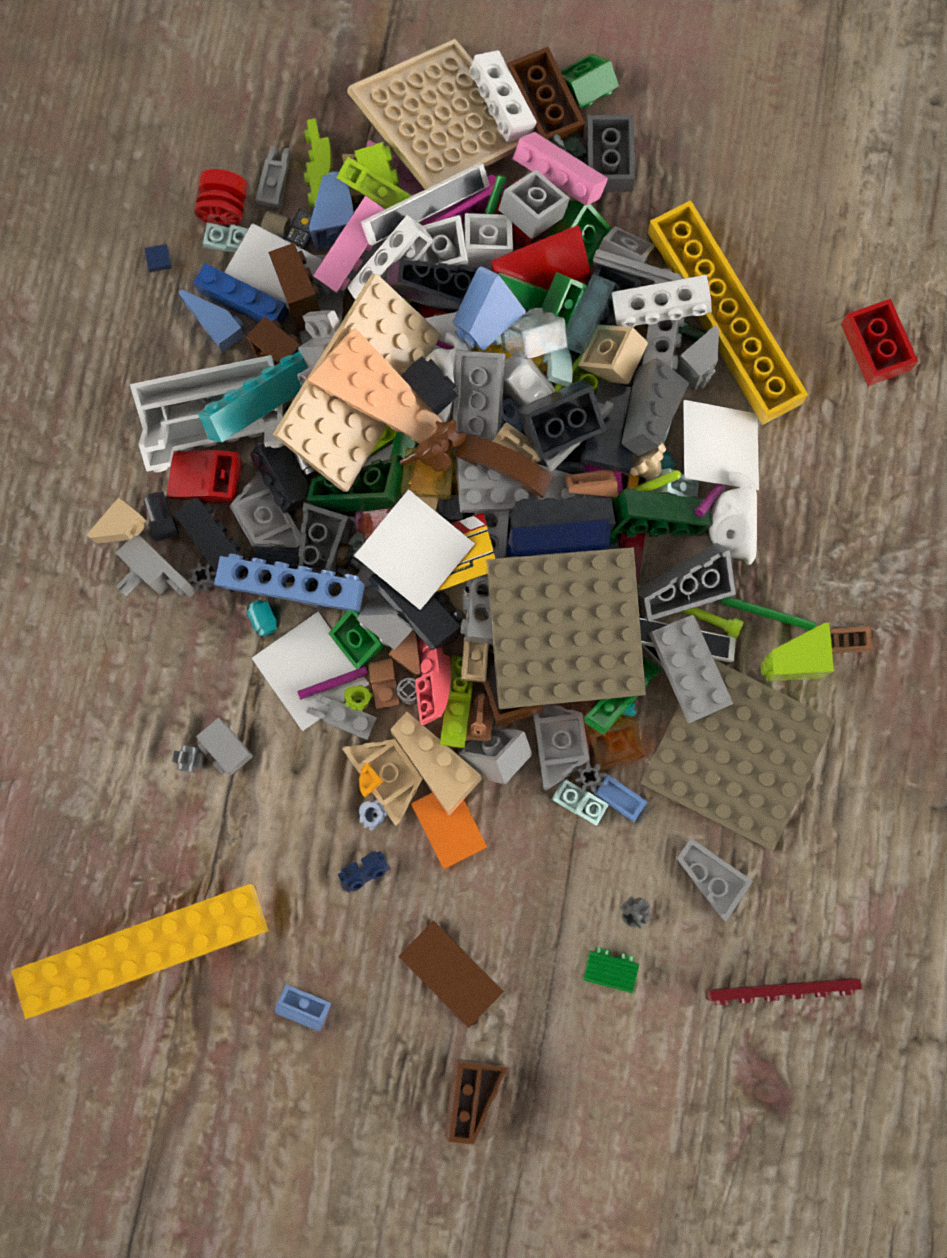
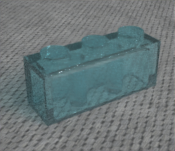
[562,274,615,355]

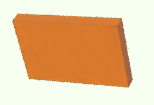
[411,792,487,870]

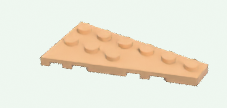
[305,328,443,444]

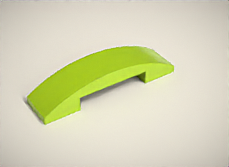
[336,157,422,224]

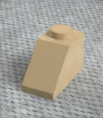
[87,497,146,544]

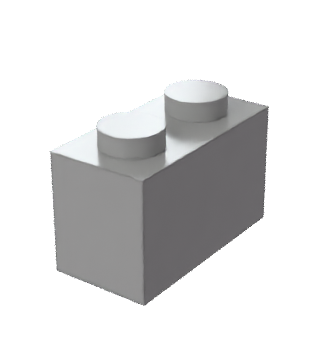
[196,718,253,775]

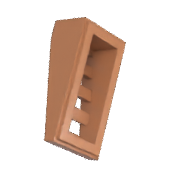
[565,469,618,497]
[830,626,872,654]

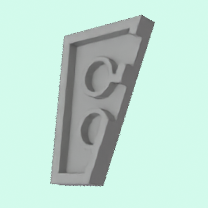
[676,838,753,922]

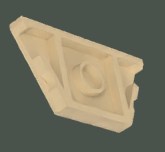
[342,739,423,826]

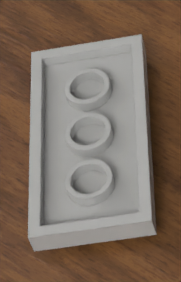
[453,350,506,441]
[649,615,733,723]

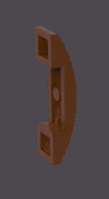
[455,434,553,498]

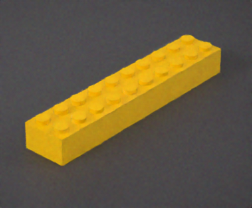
[648,200,808,425]
[11,884,269,1019]

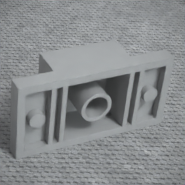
[297,310,341,386]
[116,535,196,598]

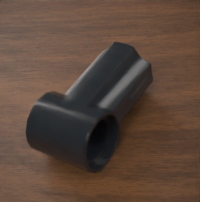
[144,492,179,542]

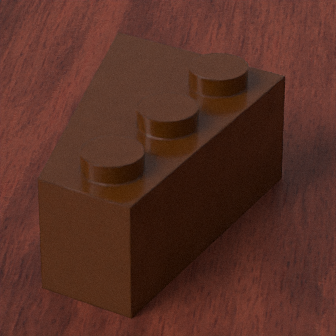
[268,243,321,332]
[445,1058,509,1145]

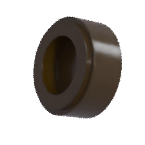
[335,543,354,568]

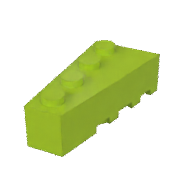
[354,142,400,209]

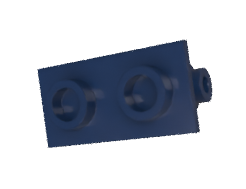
[338,850,391,893]

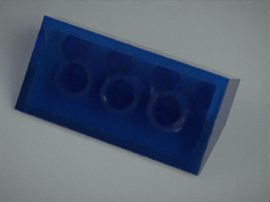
[507,519,610,558]

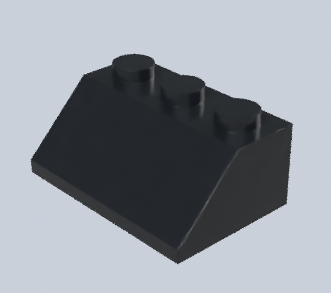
[516,380,607,460]

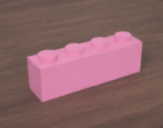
[513,132,608,206]
[313,196,385,294]

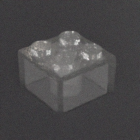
[501,308,567,359]

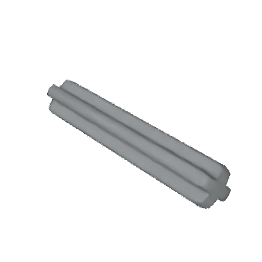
[593,249,683,282]

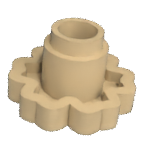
[624,442,666,480]

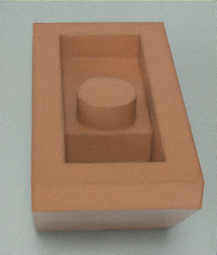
[369,658,400,710]

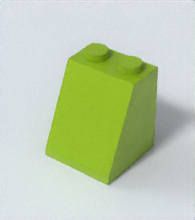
[761,623,834,682]

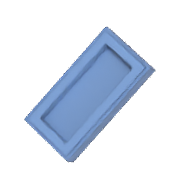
[593,774,648,822]

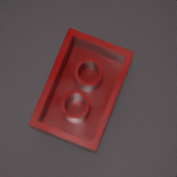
[841,298,918,386]

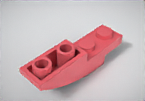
[415,637,451,725]

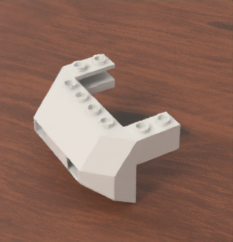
[130,355,286,472]

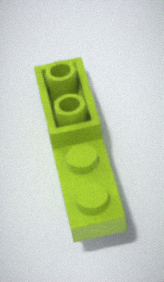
[303,118,333,207]
[440,656,473,748]

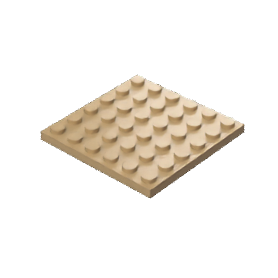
[347,39,519,190]

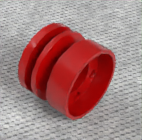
[194,169,248,227]

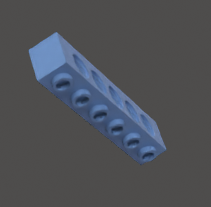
[214,554,365,613]

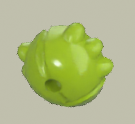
[344,685,373,712]

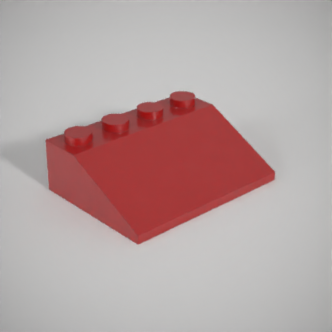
[491,225,591,312]

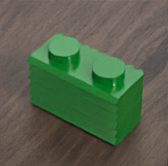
[539,272,587,329]
[582,947,639,994]

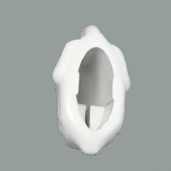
[425,332,468,422]
[709,472,757,565]

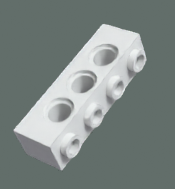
[470,50,537,143]
[347,215,434,300]
[612,275,712,327]

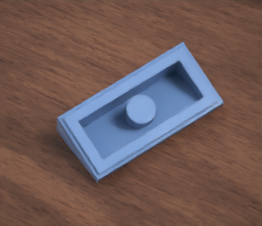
[275,984,332,1032]

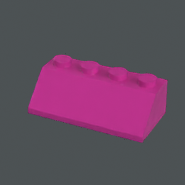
[420,175,506,226]

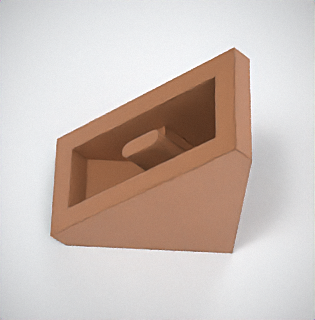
[389,630,421,678]

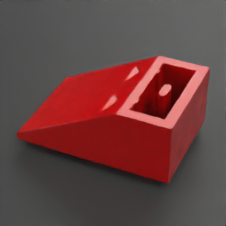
[166,450,243,505]

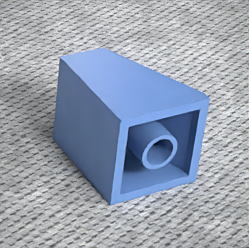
[309,171,354,251]
[452,266,526,350]

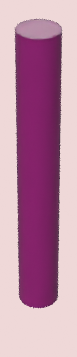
[695,484,728,517]
[297,666,368,700]

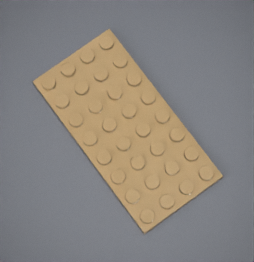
[272,274,442,492]

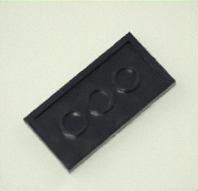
[582,380,634,474]

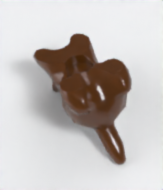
[400,419,466,472]

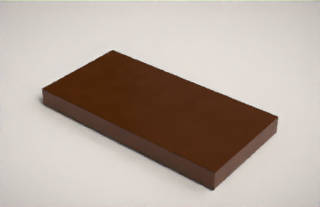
[398,920,504,1028]

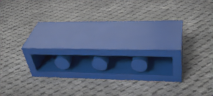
[193,263,289,325]

